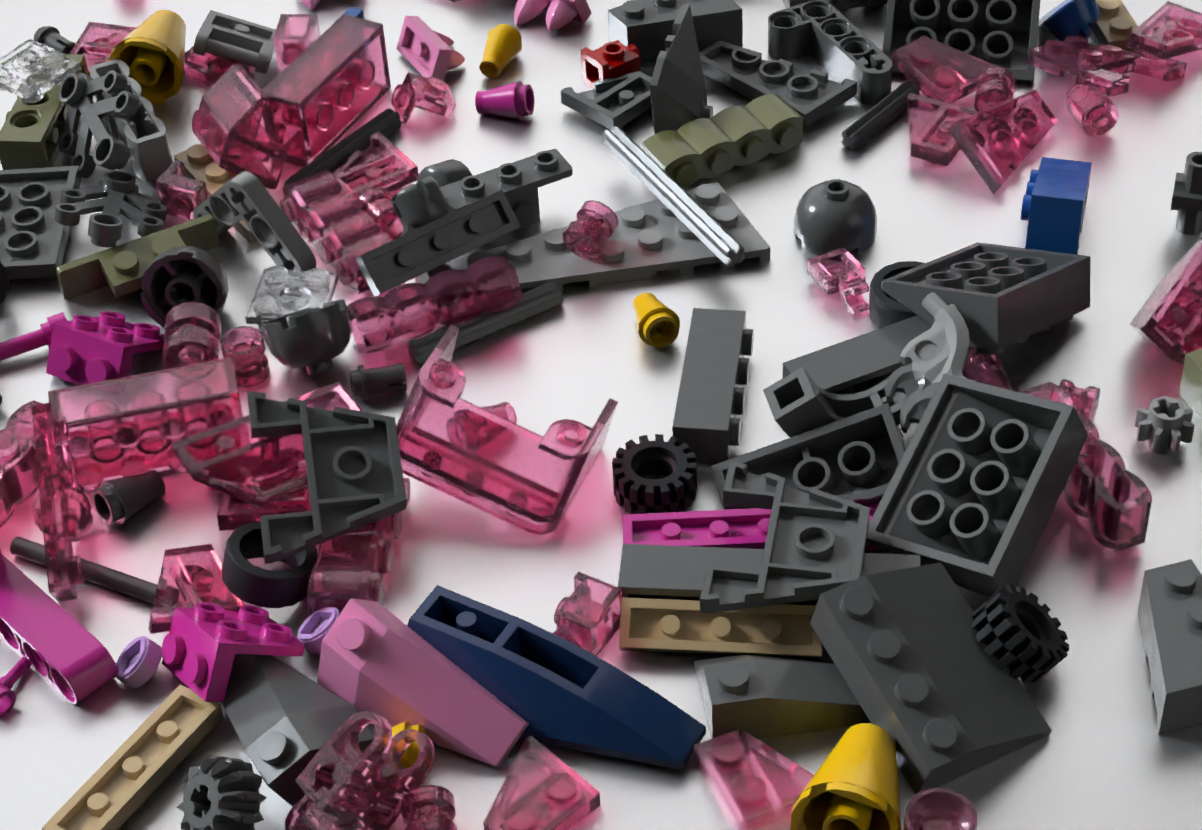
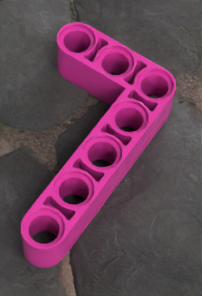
[0,549,118,704]

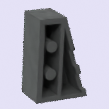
[608,0,743,63]
[1138,559,1202,735]

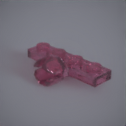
[31,403,94,602]

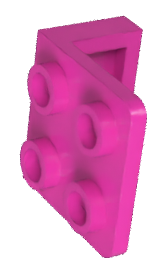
[46,311,173,398]
[162,603,305,702]

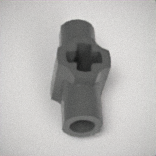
[1171,151,1202,235]

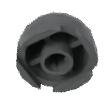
[794,179,877,259]
[141,246,229,333]
[260,299,352,375]

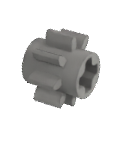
[1135,396,1195,454]

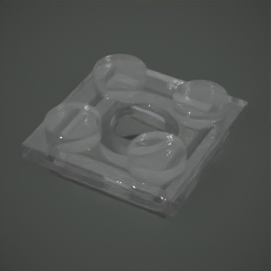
[0,39,81,103]
[245,266,339,328]

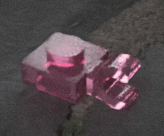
[807,247,869,314]

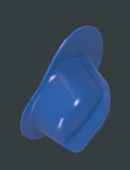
[1038,0,1101,42]

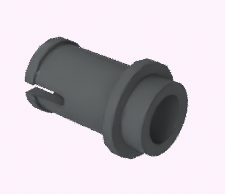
[33,26,80,54]
[349,363,407,400]

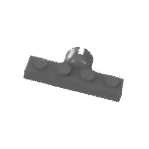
[356,178,521,297]

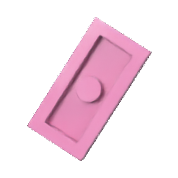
[514,0,592,31]
[396,16,465,84]

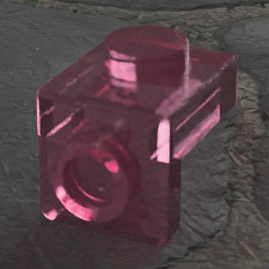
[391,72,456,124]
[156,160,209,220]

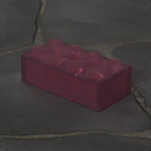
[259,14,391,167]
[48,357,251,495]

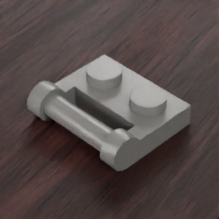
[193,10,282,74]

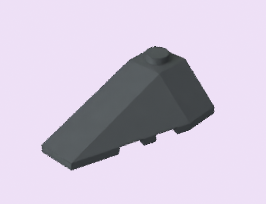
[650,4,713,134]
[694,654,871,746]

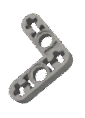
[193,171,317,282]

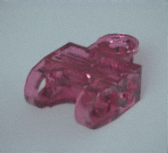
[285,711,435,830]

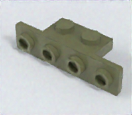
[56,214,220,300]

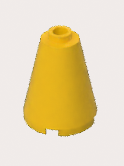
[109,10,186,105]
[790,723,902,830]

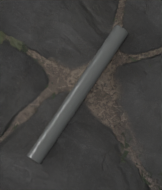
[10,536,179,610]

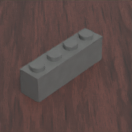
[672,308,754,464]
[783,315,965,395]

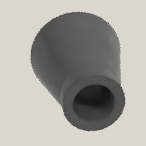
[92,470,166,524]

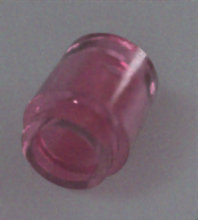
[1066,81,1119,136]

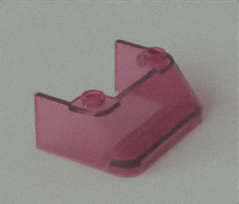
[396,325,618,535]

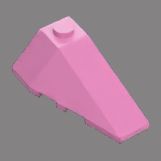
[317,598,529,766]

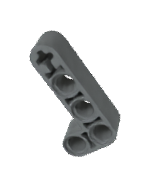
[768,0,893,106]

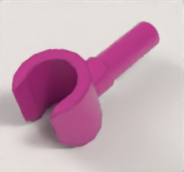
[0,657,32,717]

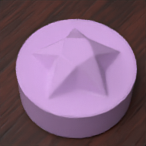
[297,607,340,655]
[116,636,162,689]

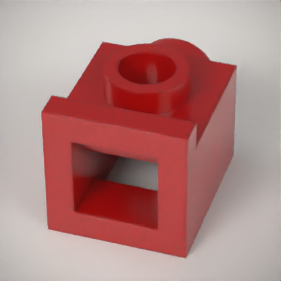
[580,40,642,90]

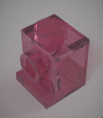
[553,572,622,656]

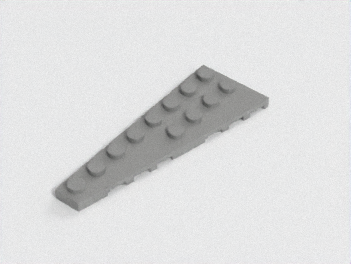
[415,181,770,309]

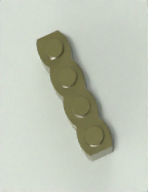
[642,94,803,189]

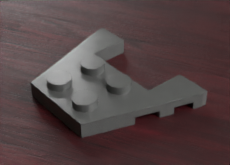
[247,392,407,564]
[700,461,870,613]

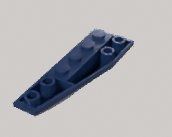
[407,585,706,770]

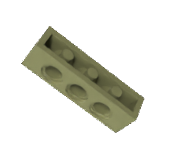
[0,53,89,170]

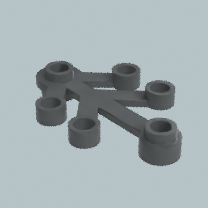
[59,70,140,178]
[54,171,167,248]

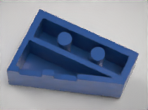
[1021,157,1092,255]

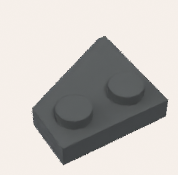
[561,71,652,129]

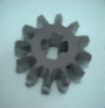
[177,756,267,830]

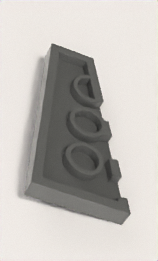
[699,40,857,127]

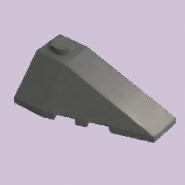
[711,403,906,510]
[222,654,380,811]

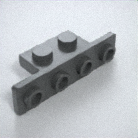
[440,149,573,227]

